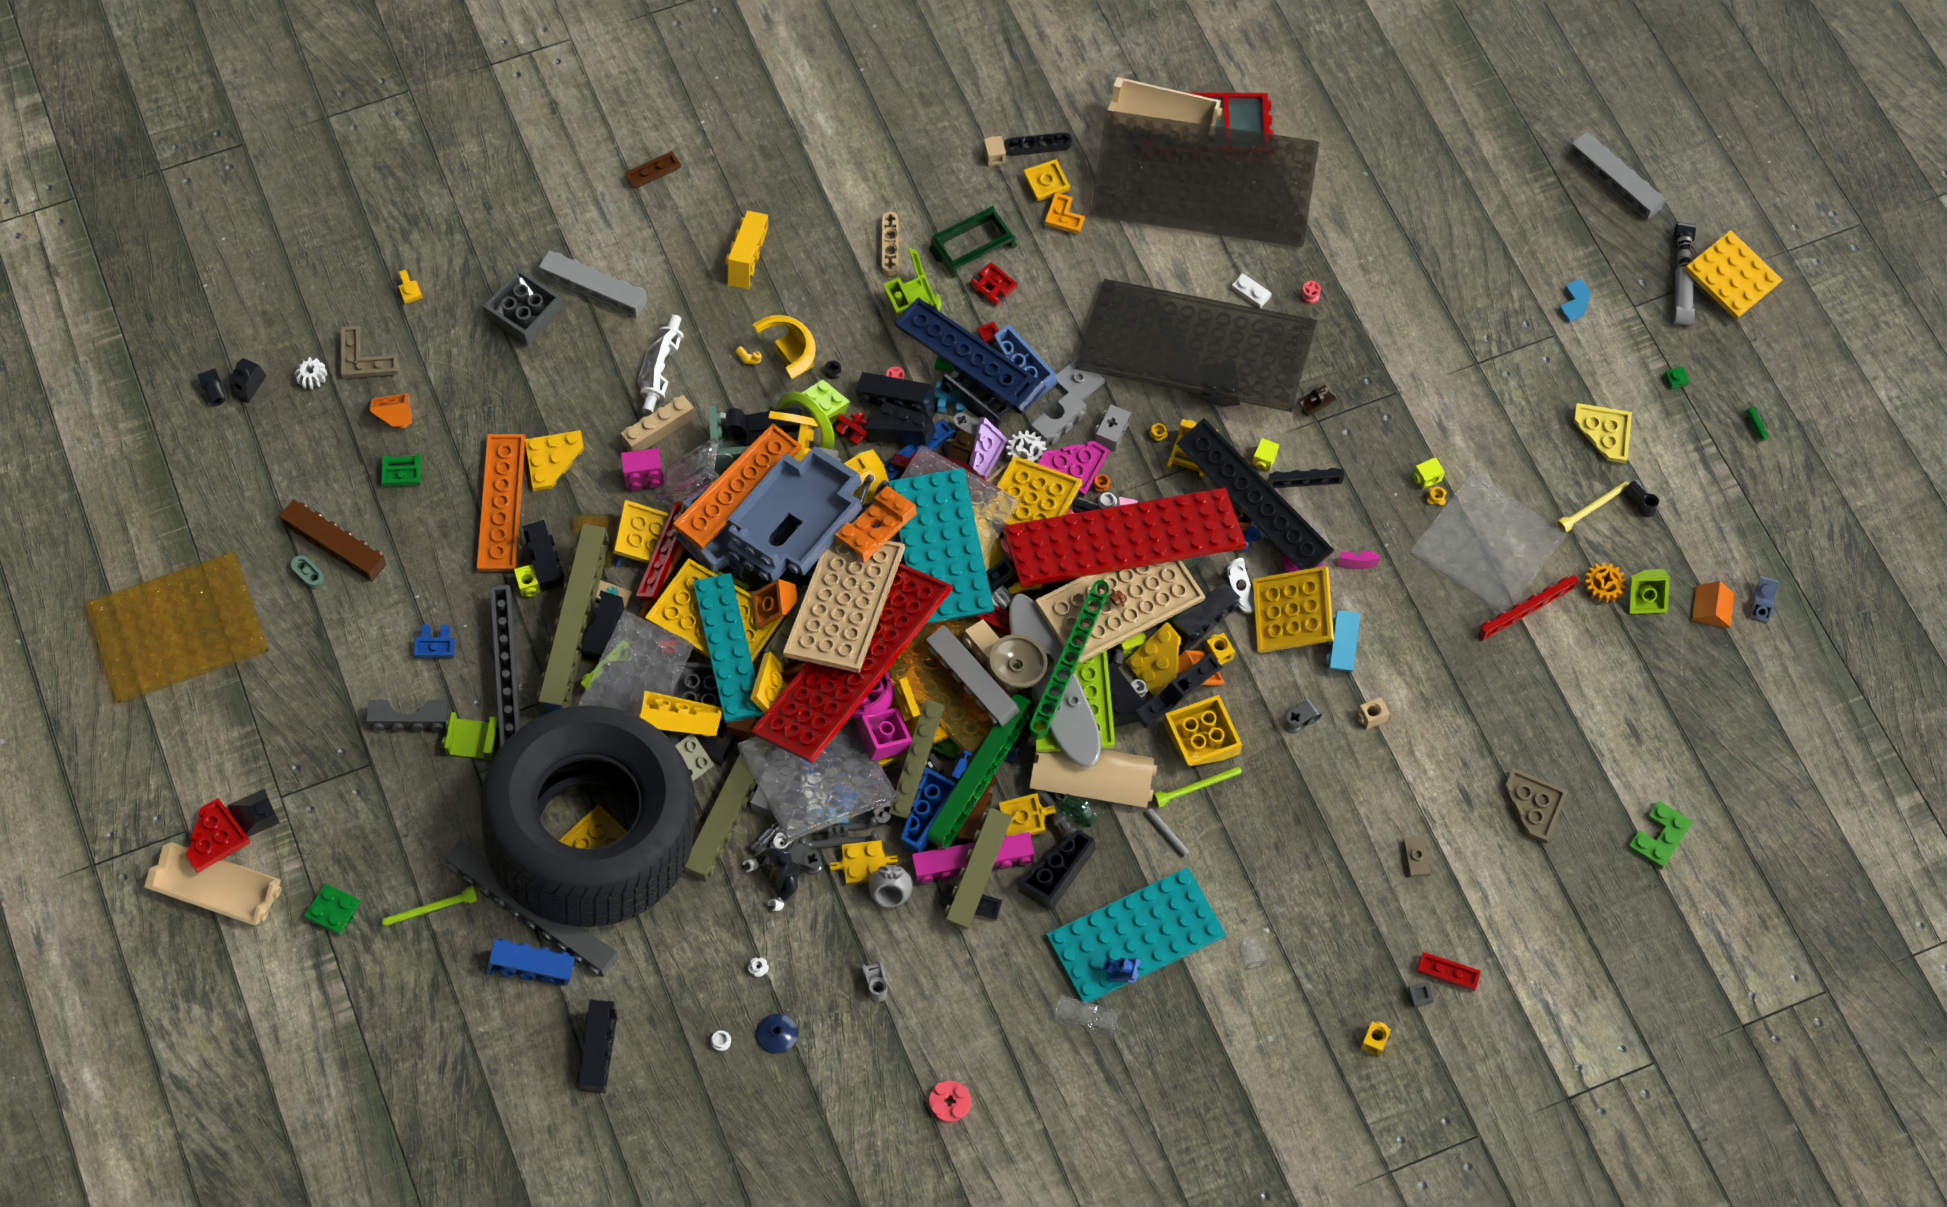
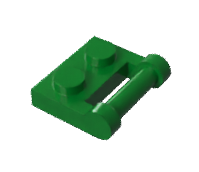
[382,454,422,487]

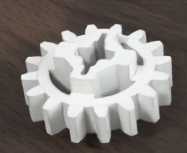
[1006,430,1047,464]

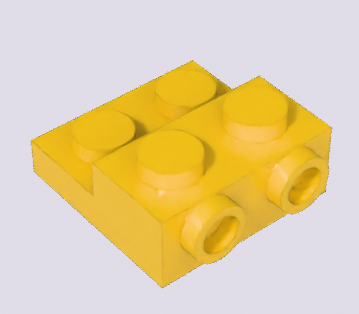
[893,677,920,723]

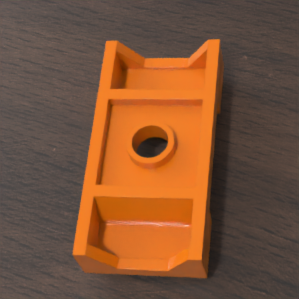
[834,486,917,563]

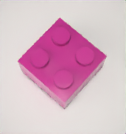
[621,448,664,491]
[856,707,912,761]

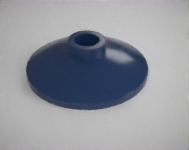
[757,1014,798,1054]

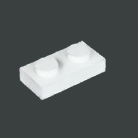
[1231,273,1272,308]

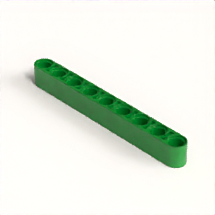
[1030,580,1109,740]
[927,694,1035,849]

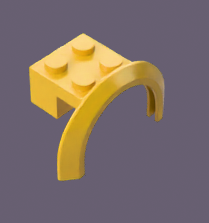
[751,315,816,379]
[768,411,818,462]

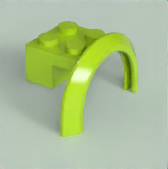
[883,247,941,320]
[776,379,850,450]

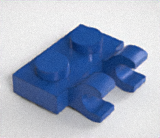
[414,625,455,658]

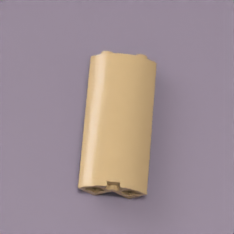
[1105,77,1223,149]
[1030,749,1157,808]
[145,842,281,926]

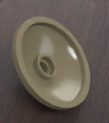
[989,634,1048,688]

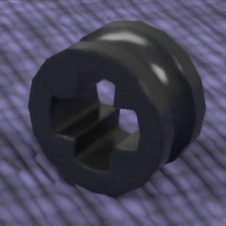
[825,360,841,379]

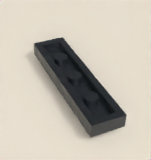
[1267,468,1344,488]

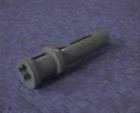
[1033,789,1077,841]

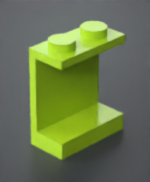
[442,712,499,761]

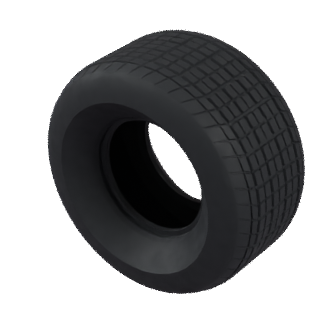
[480,705,695,927]

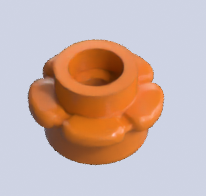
[1092,474,1111,492]

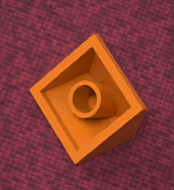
[1691,581,1735,628]

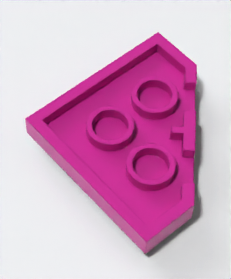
[1038,441,1110,497]

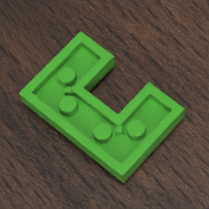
[1628,801,1693,869]

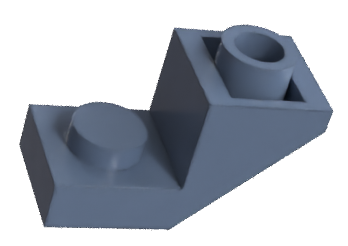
[1749,576,1779,622]

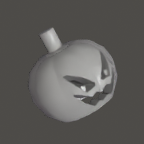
[869,865,912,907]

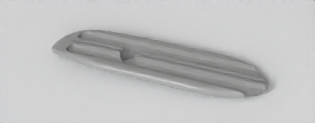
[1009,594,1101,768]

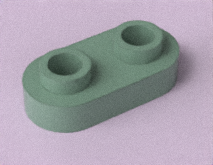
[291,555,324,588]

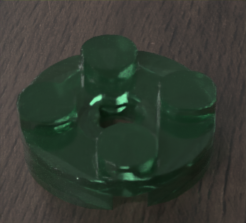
[1059,794,1098,828]

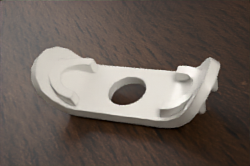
[1226,558,1255,613]

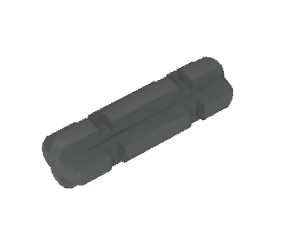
[750,821,782,854]

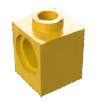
[1205,633,1235,665]
[1361,1021,1391,1057]

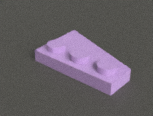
[969,417,1008,480]

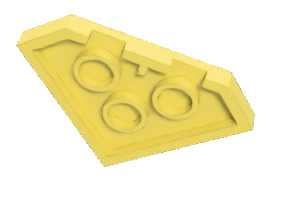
[1574,403,1632,464]

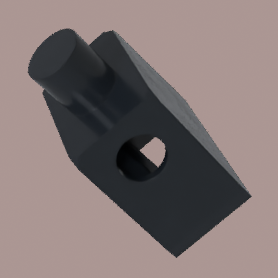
[229,358,267,403]

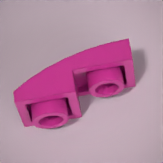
[1337,550,1380,569]

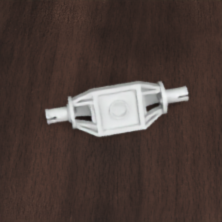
[637,315,684,415]

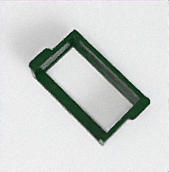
[929,206,1017,278]

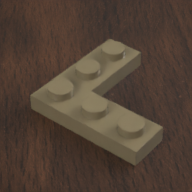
[341,326,399,378]

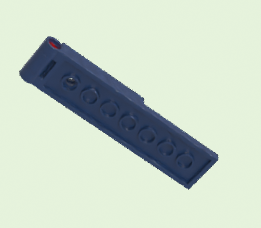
[895,297,1046,415]

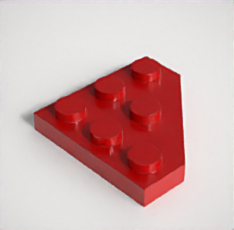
[186,798,250,873]

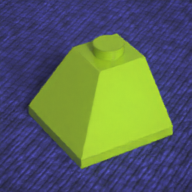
[1629,569,1670,614]

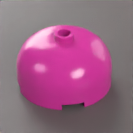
[850,672,894,721]

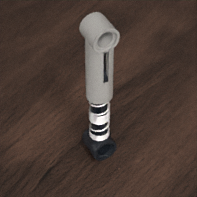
[1673,222,1696,326]

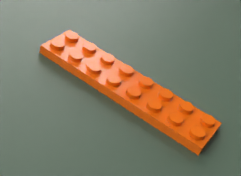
[673,423,802,550]
[477,434,526,572]

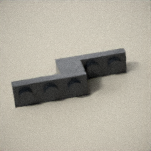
[986,557,1019,594]
[1133,653,1223,729]
[695,728,737,766]

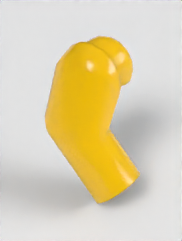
[735,346,762,365]

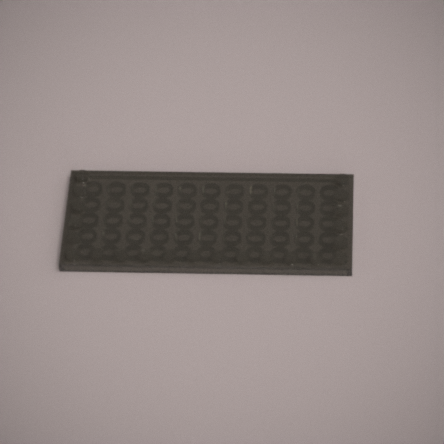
[1090,110,1320,247]
[1075,279,1317,412]

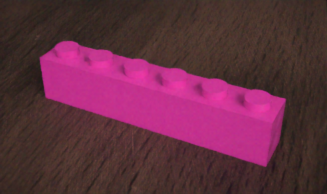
[912,832,1034,884]

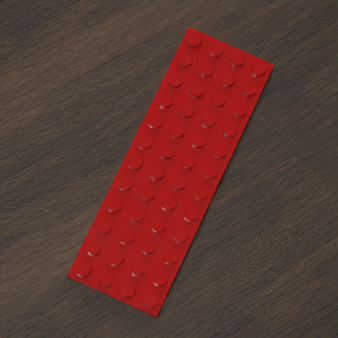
[1003,488,1246,587]
[751,563,953,764]

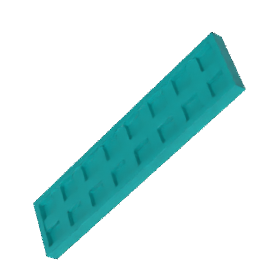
[693,573,764,723]

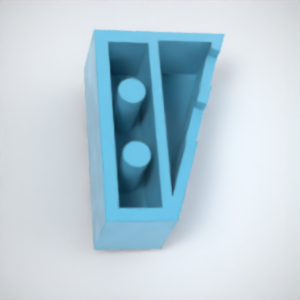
[1326,610,1361,672]

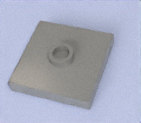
[1056,356,1105,401]

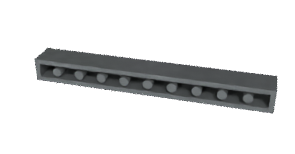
[490,585,521,747]
[445,840,619,977]

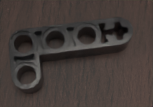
[726,407,802,440]

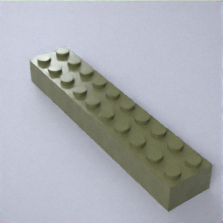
[537,524,610,713]

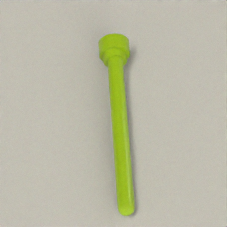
[1153,767,1242,808]
[381,886,478,926]

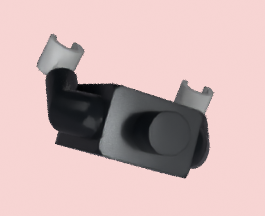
[742,848,799,911]

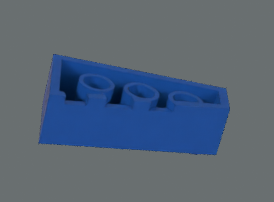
[901,767,957,854]
[485,938,575,986]

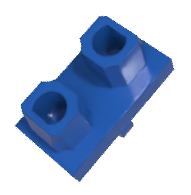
[1103,958,1141,983]

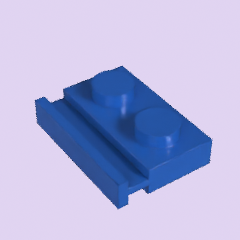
[950,750,972,779]

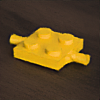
[999,793,1056,836]
[830,840,898,885]

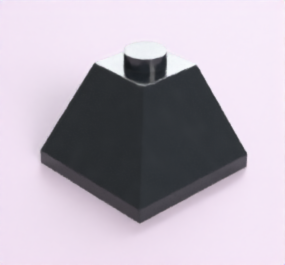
[227,789,280,837]

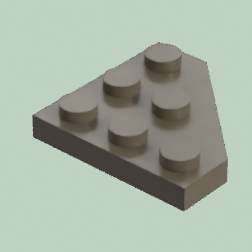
[1505,768,1568,844]

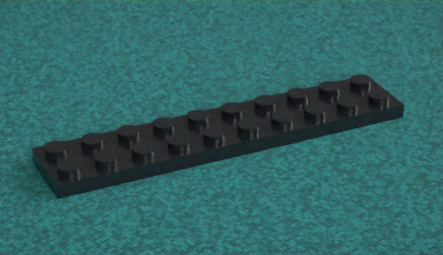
[1176,418,1334,570]

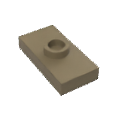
[1403,836,1431,878]

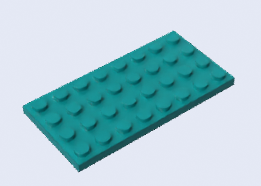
[888,468,995,625]
[1046,867,1227,1006]

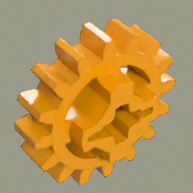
[1584,562,1627,603]

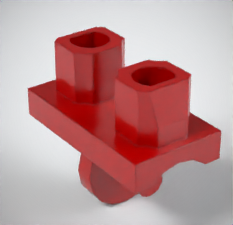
[835,412,868,445]

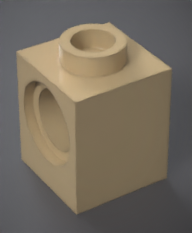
[984,136,1006,166]
[1357,697,1390,729]

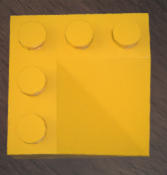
[1163,695,1242,766]

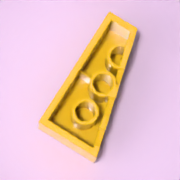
[725,211,768,290]
[639,691,722,736]

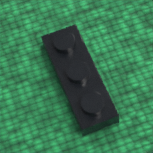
[939,884,1003,921]

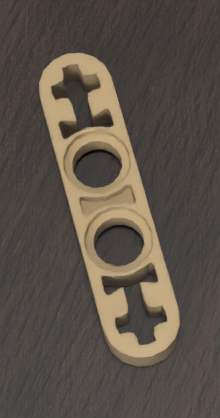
[882,212,898,276]

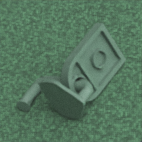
[695,405,750,479]

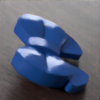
[1239,525,1261,552]

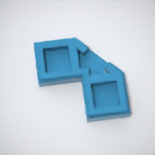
[1559,278,1591,323]

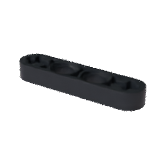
[1004,132,1072,156]

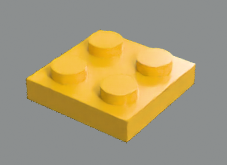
[1023,159,1070,202]

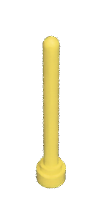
[1556,482,1629,534]

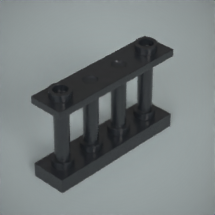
[940,374,1010,429]

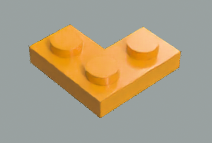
[1045,193,1085,235]

